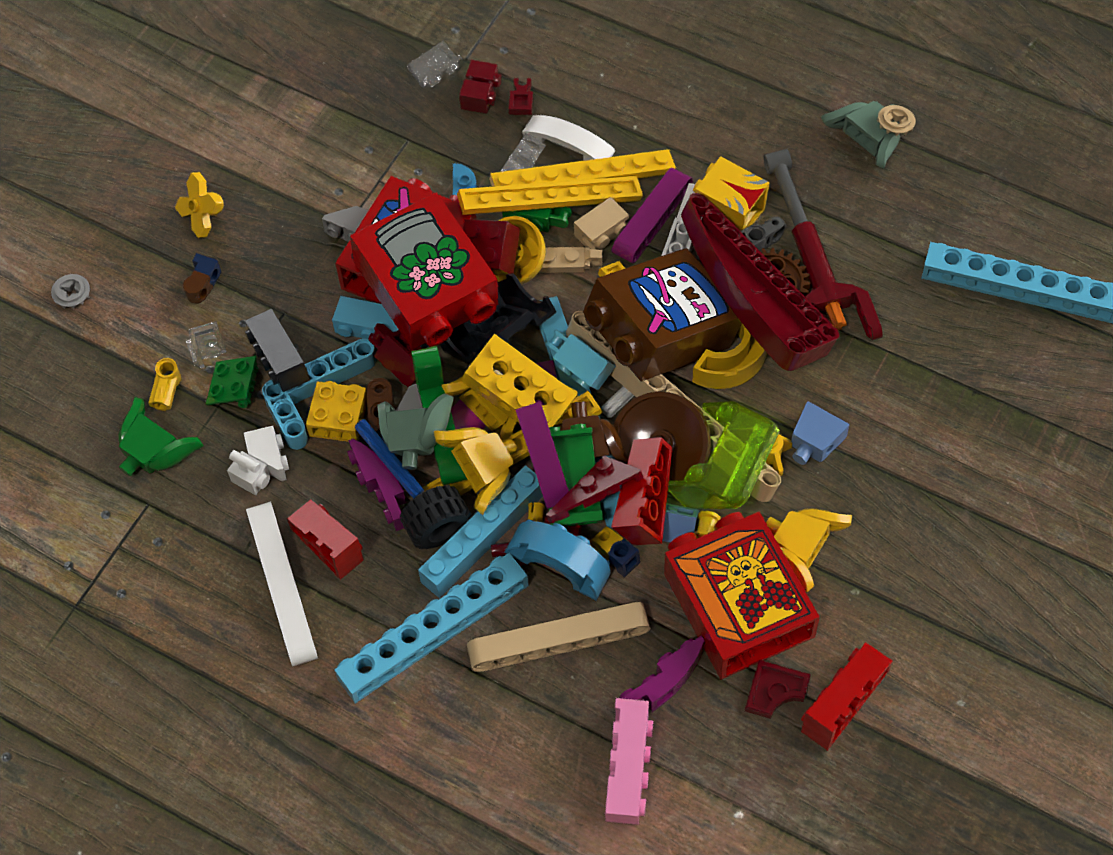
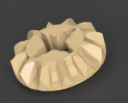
[877,105,915,137]

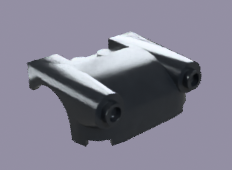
[441,273,556,365]

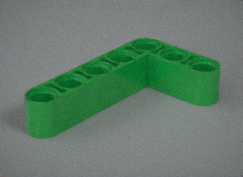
[411,346,468,486]

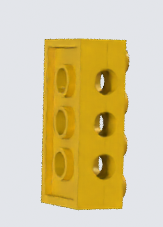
[462,334,577,427]

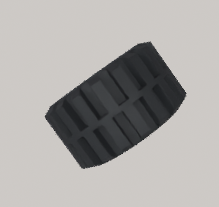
[400,485,472,550]

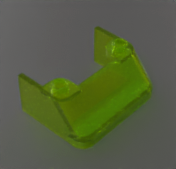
[668,401,779,509]

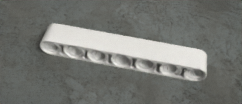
[246,501,318,667]

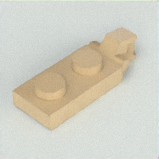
[539,247,603,273]

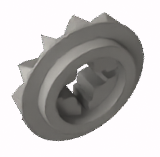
[51,274,91,309]

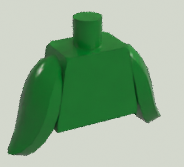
[119,397,204,476]

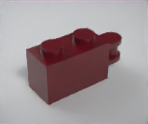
[368,323,423,387]

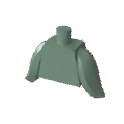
[821,101,900,169]
[377,394,454,470]

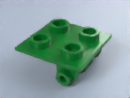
[206,356,259,408]

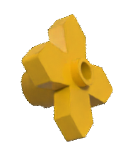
[175,172,223,238]

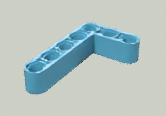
[262,339,377,450]

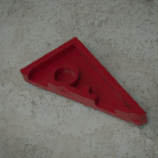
[546,456,644,524]

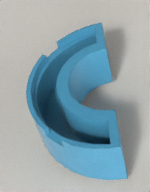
[504,520,611,601]

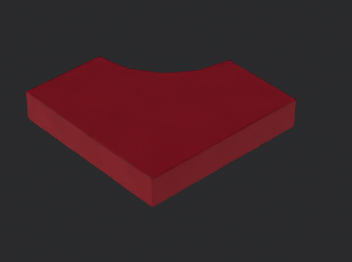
[745,660,811,719]

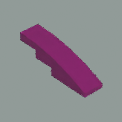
[515,401,569,509]

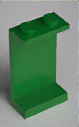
[548,424,603,527]

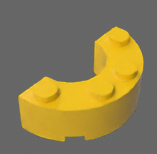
[692,324,767,389]

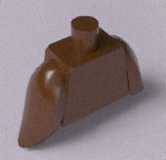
[554,402,629,464]

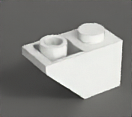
[244,426,289,481]

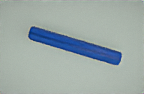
[355,419,424,499]

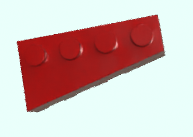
[611,437,672,545]
[801,643,893,751]

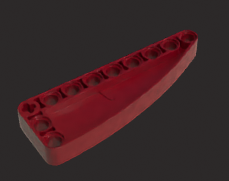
[681,193,839,371]

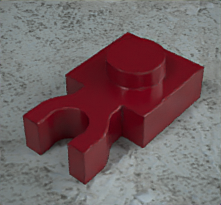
[509,78,533,115]

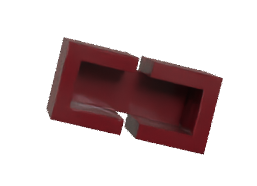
[459,60,501,114]

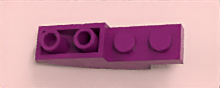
[347,439,406,531]
[619,636,704,712]

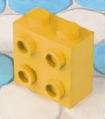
[306,381,367,442]

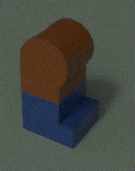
[183,253,221,304]

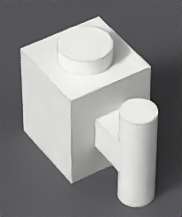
[227,450,270,495]

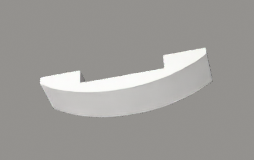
[522,115,615,161]

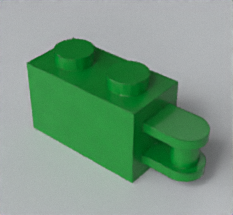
[502,207,572,232]

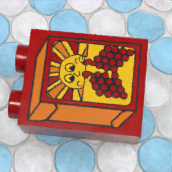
[664,511,820,680]

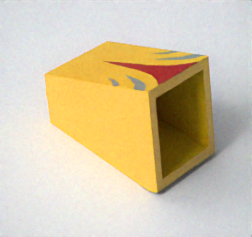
[693,156,770,231]

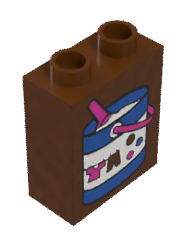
[583,248,742,382]

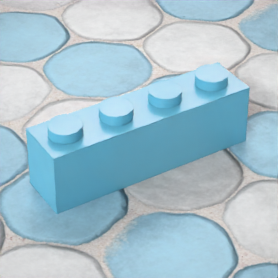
[332,296,430,348]

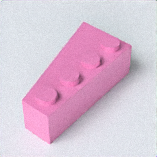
[605,698,653,825]

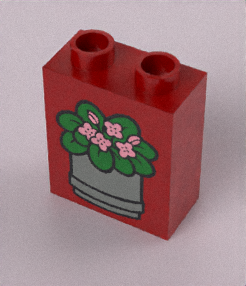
[350,192,498,350]

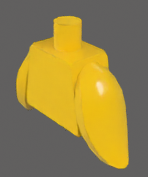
[441,370,518,441]
[434,427,517,515]
[766,508,852,593]

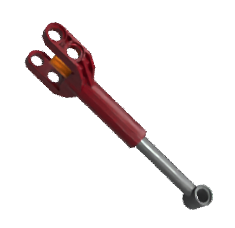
[763,149,883,340]

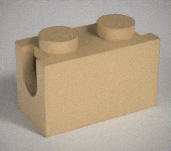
[574,197,629,250]

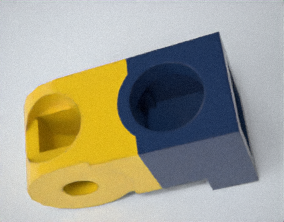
[590,527,641,578]

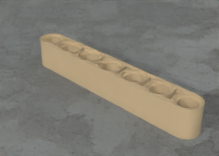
[466,602,650,672]

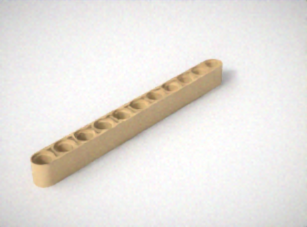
[566,311,781,502]

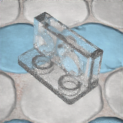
[186,321,226,372]

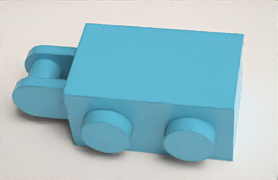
[546,330,616,390]

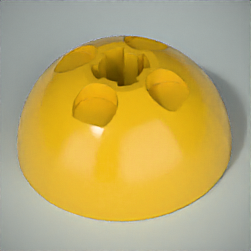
[495,216,546,285]

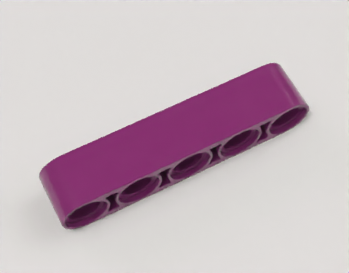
[612,167,693,264]

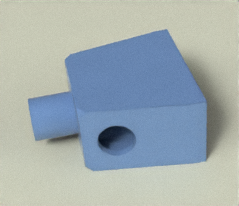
[791,401,849,465]

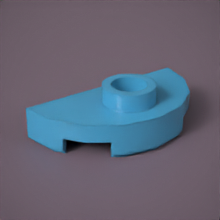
[453,163,477,195]

